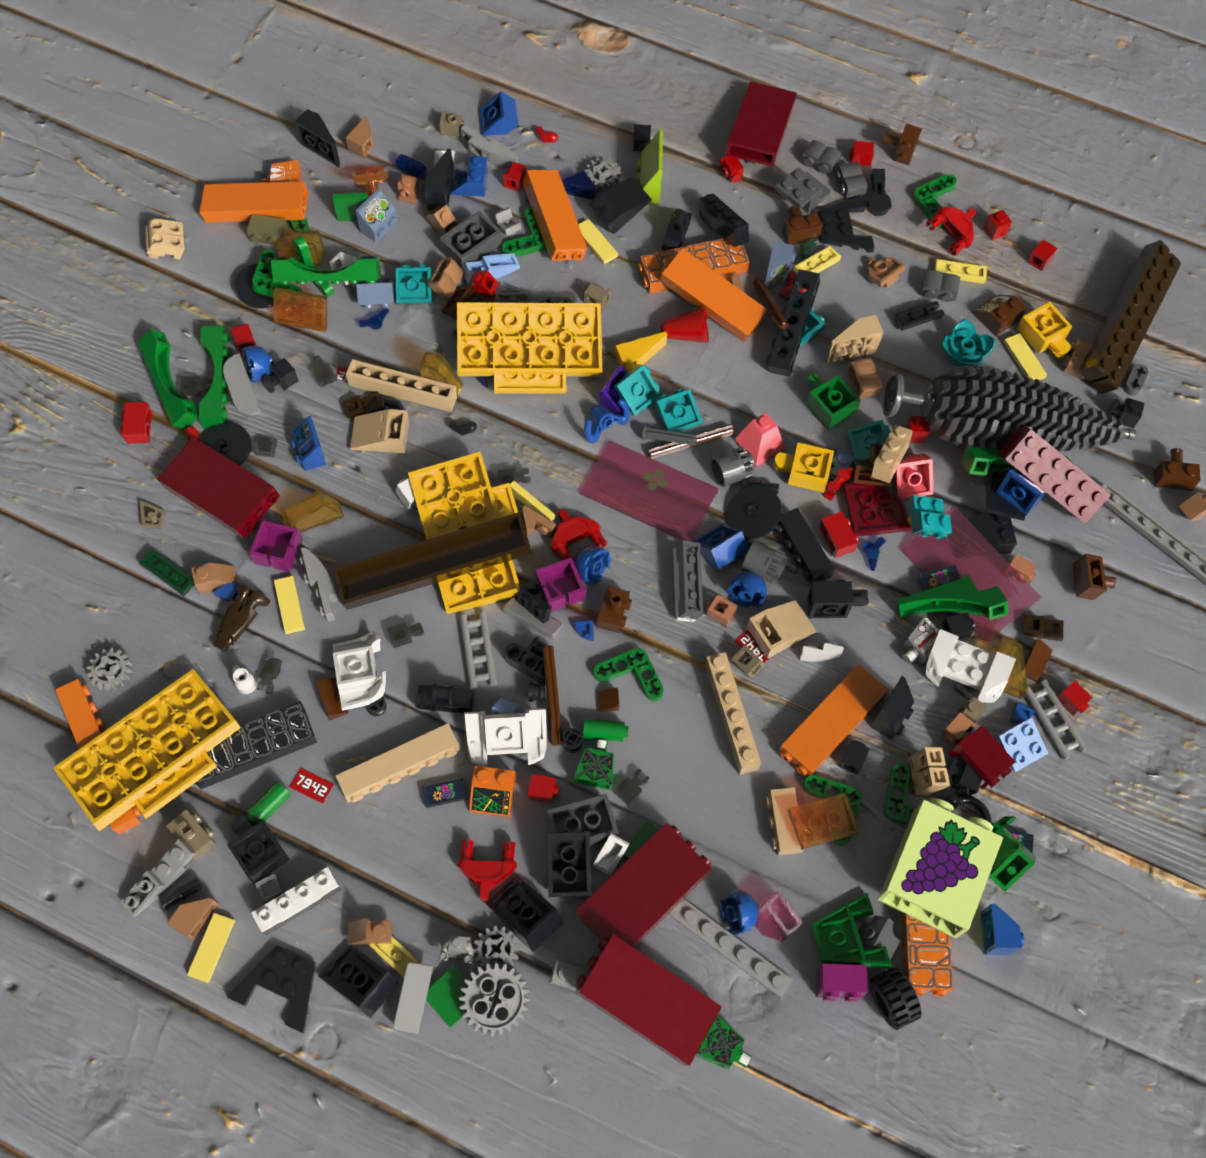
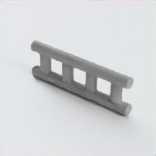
[459,611,497,689]
[1023,679,1088,760]

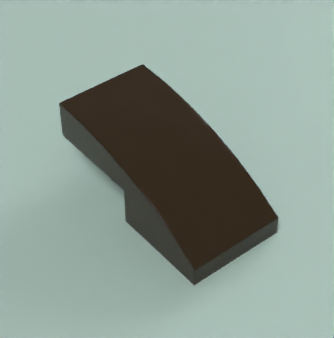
[342,392,385,418]
[1023,615,1064,641]

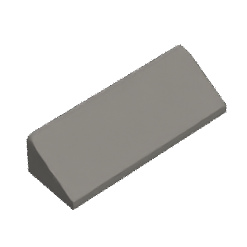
[503,597,563,640]
[393,962,433,1034]

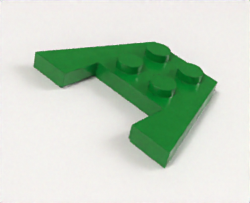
[811,893,892,969]

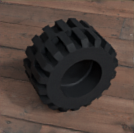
[870,967,921,1030]

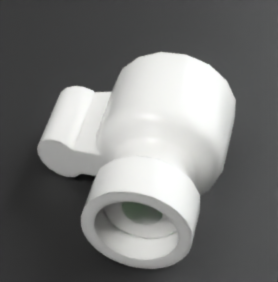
[232,665,257,694]

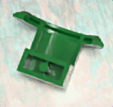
[989,816,1036,892]

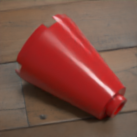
[660,307,709,343]

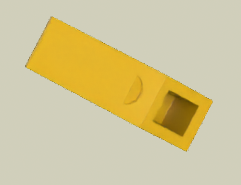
[615,332,667,372]

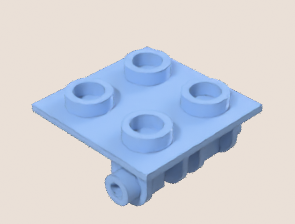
[996,718,1048,772]

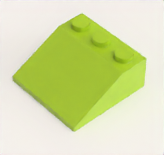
[637,130,663,204]

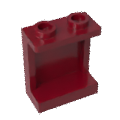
[949,725,1016,790]

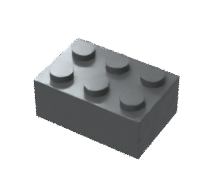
[439,211,502,270]
[547,793,618,847]

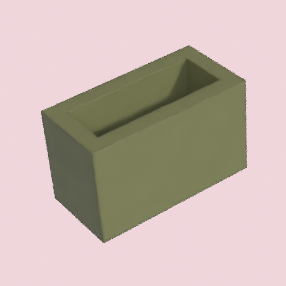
[247,214,289,246]

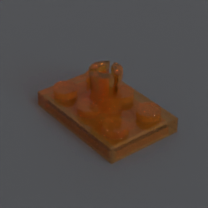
[353,165,388,196]
[274,287,328,332]
[787,793,860,850]

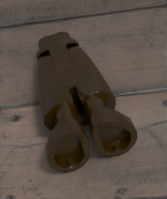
[213,584,271,652]

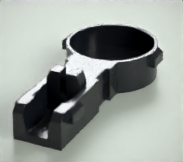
[866,168,892,216]

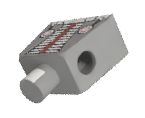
[902,617,939,665]

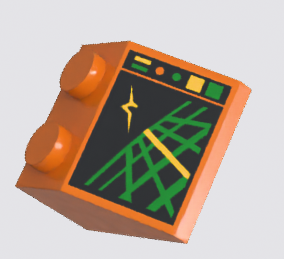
[469,766,517,817]

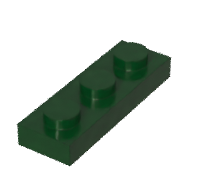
[139,549,194,596]

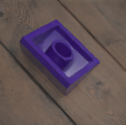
[599,365,627,415]

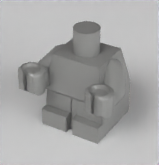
[439,934,474,964]

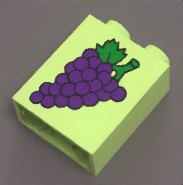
[877,798,1003,939]

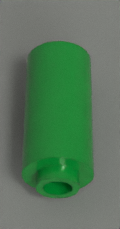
[583,718,629,742]
[247,781,291,825]

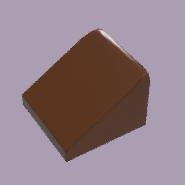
[598,688,620,712]

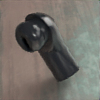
[384,397,406,410]
[449,420,477,436]

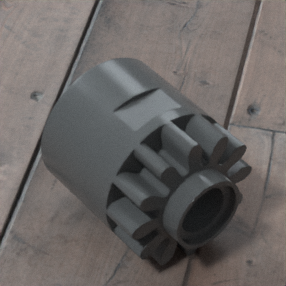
[711,447,755,487]
[741,541,786,584]

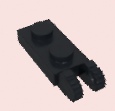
[894,301,945,331]

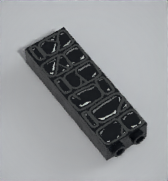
[193,701,317,789]

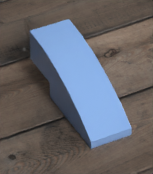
[463,253,520,285]

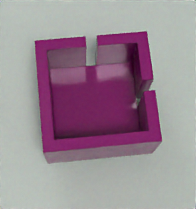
[249,520,303,572]
[535,557,586,612]
[816,964,868,1002]

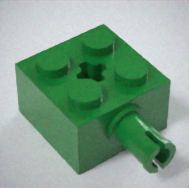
[807,373,861,429]

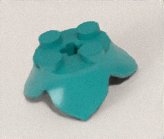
[942,318,996,367]

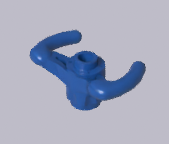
[584,399,630,443]

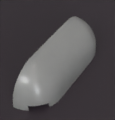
[223,353,261,416]

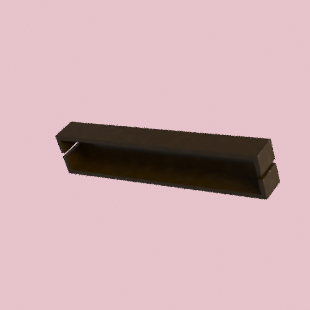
[1079,240,1181,394]
[332,512,533,610]

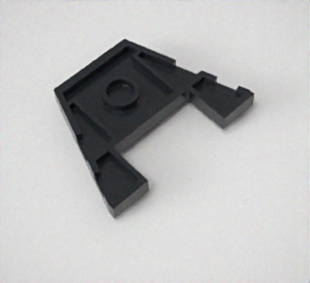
[817,195,875,253]
[227,945,316,1034]

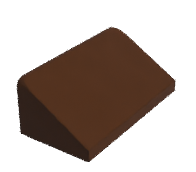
[442,286,478,320]
[1020,638,1053,683]
[316,678,349,720]

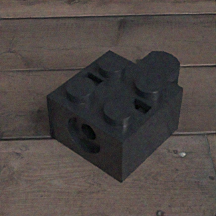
[807,579,869,618]
[227,816,290,884]

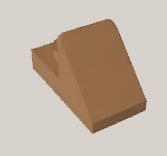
[522,505,556,538]
[348,918,392,945]

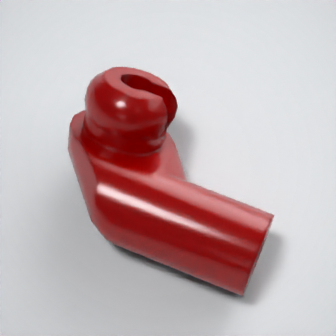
[535,126,558,143]
[183,426,200,448]

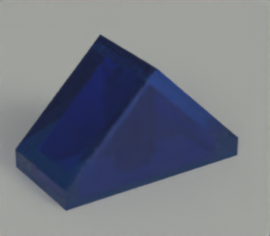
[563,171,596,200]

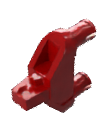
[926,207,977,256]
[551,509,608,561]
[456,840,517,901]

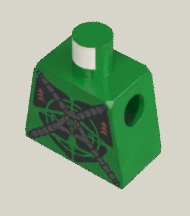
[574,740,614,791]
[696,1016,752,1070]

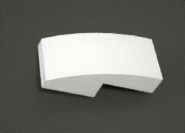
[800,642,844,662]

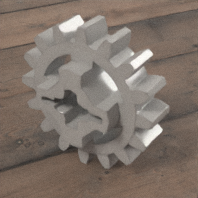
[585,157,621,191]
[87,648,133,692]
[474,926,520,970]

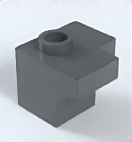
[858,915,900,960]

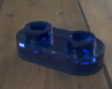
[395,154,427,178]

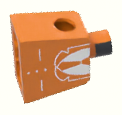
[261,160,301,183]

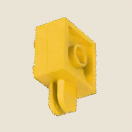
[1017,302,1073,358]
[774,443,834,493]

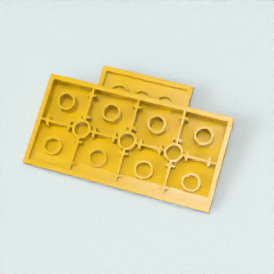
[457,303,602,394]
[408,452,520,614]
[53,669,240,831]

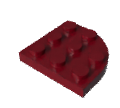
[843,483,911,537]

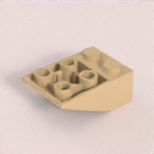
[826,315,883,363]
[350,409,410,453]
[747,600,817,659]

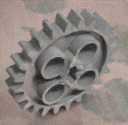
[458,962,530,1036]

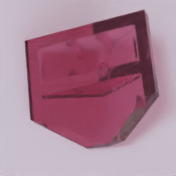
[755,890,803,942]

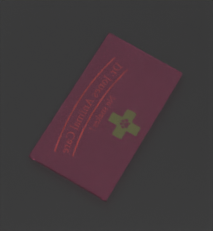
[580,441,719,542]
[902,506,1041,642]

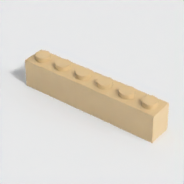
[346,359,457,412]
[705,652,761,775]
[336,723,460,802]

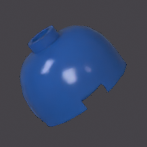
[242,345,274,382]
[574,545,611,585]
[727,572,767,608]
[720,890,759,935]

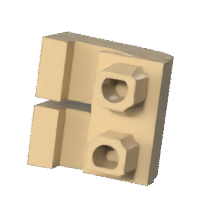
[145,219,184,260]
[908,747,950,796]

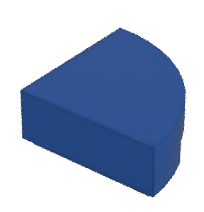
[214,583,239,602]
[573,620,594,641]
[1009,702,1036,723]

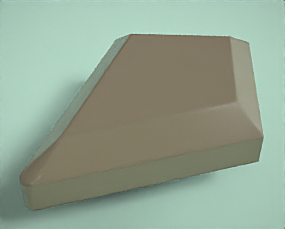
[140,501,166,530]

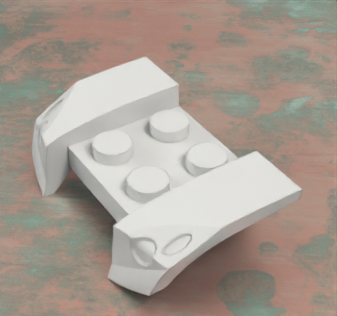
[926,629,1016,703]
[333,631,386,710]
[464,708,547,767]

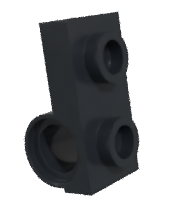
[517,583,552,624]

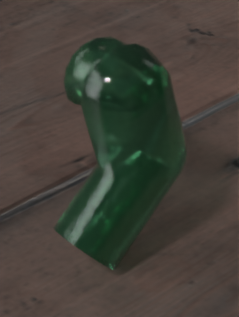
[799,237,817,259]

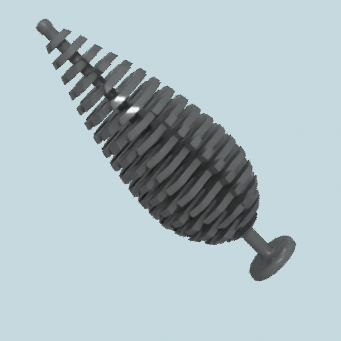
[882,366,1137,452]

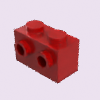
[120,402,152,444]
[819,511,859,558]

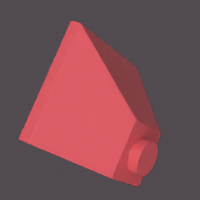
[734,413,785,467]
[896,453,934,499]

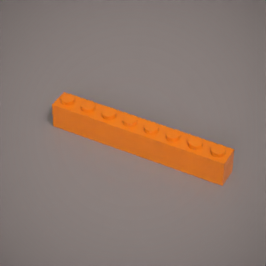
[55,679,142,834]

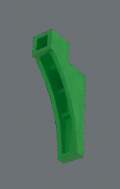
[896,576,1008,620]

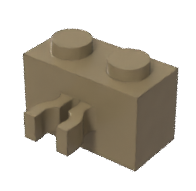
[166,809,216,861]

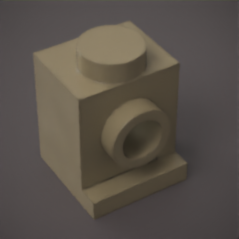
[439,111,465,137]
[583,283,611,312]
[732,645,765,679]
[954,697,987,723]

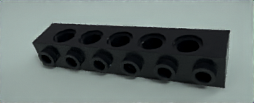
[766,269,821,377]

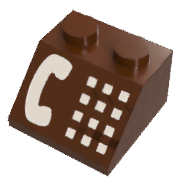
[972,294,1027,336]

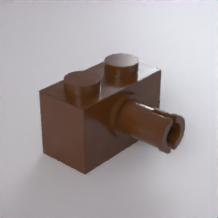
[882,123,922,165]
[782,205,823,245]
[852,444,893,487]
[1154,448,1201,491]
[1072,553,1117,600]
[597,586,632,633]

